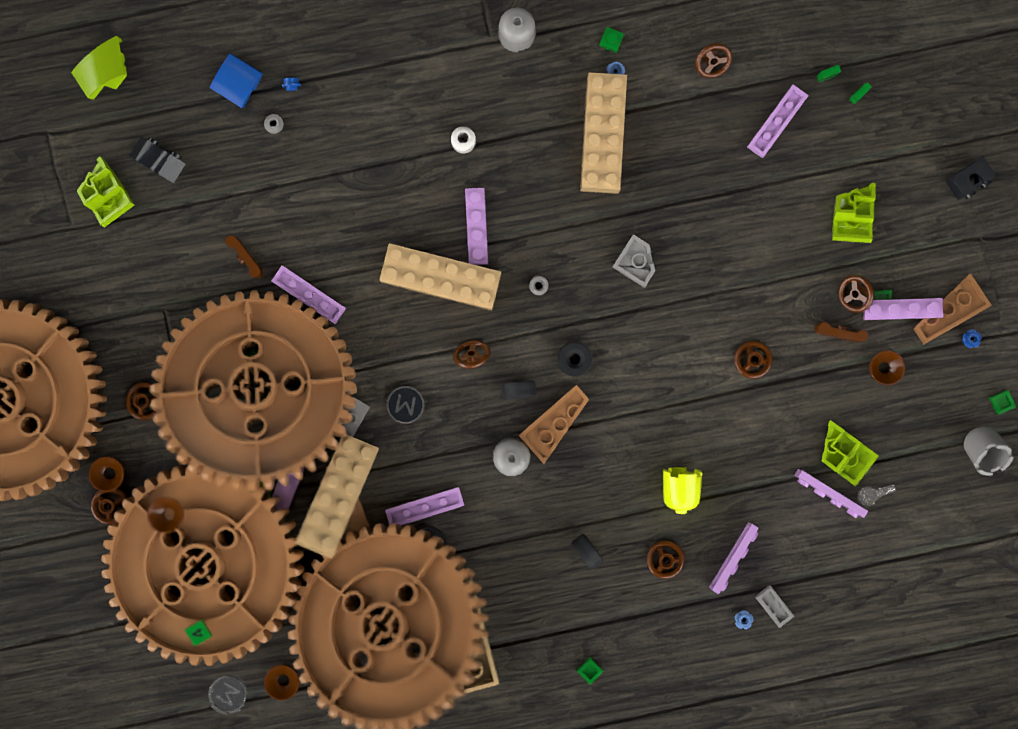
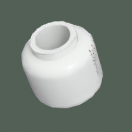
[451,127,476,153]

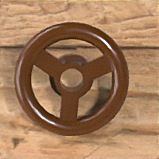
[695,43,732,78]
[838,275,874,313]
[453,340,491,369]
[734,341,772,379]
[125,382,160,420]
[91,488,127,525]
[646,540,685,579]

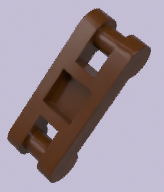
[225,235,264,279]
[814,322,868,342]

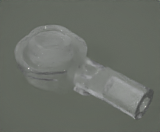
[858,484,896,506]

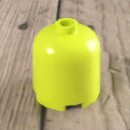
[663,467,702,514]

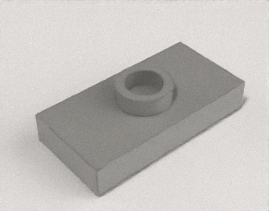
[340,397,370,437]
[755,585,794,628]

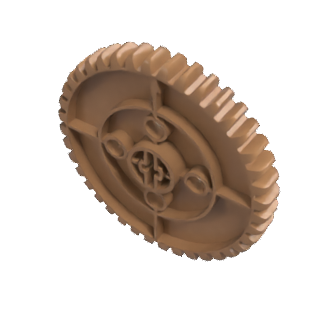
[150,290,357,492]
[0,299,107,501]
[101,465,304,666]
[288,523,488,729]

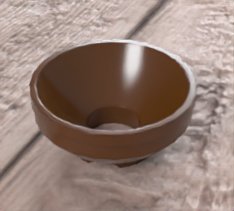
[869,350,905,385]
[89,457,125,492]
[147,497,184,533]
[264,664,300,701]

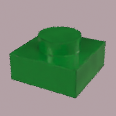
[599,27,624,53]

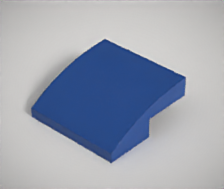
[209,53,263,108]

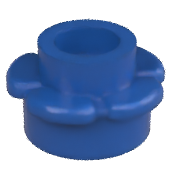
[282,78,301,91]
[962,329,982,348]

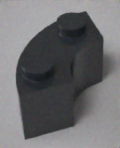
[129,137,186,183]

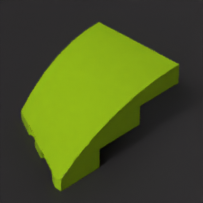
[71,36,127,100]
[77,156,134,227]
[832,183,876,243]
[822,420,879,486]

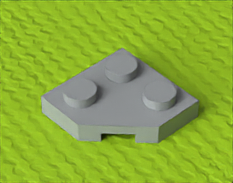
[612,235,655,288]

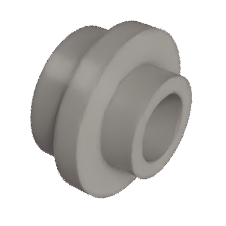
[264,114,284,134]
[529,276,548,295]

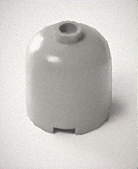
[498,7,536,52]
[964,426,1013,475]
[493,438,530,476]

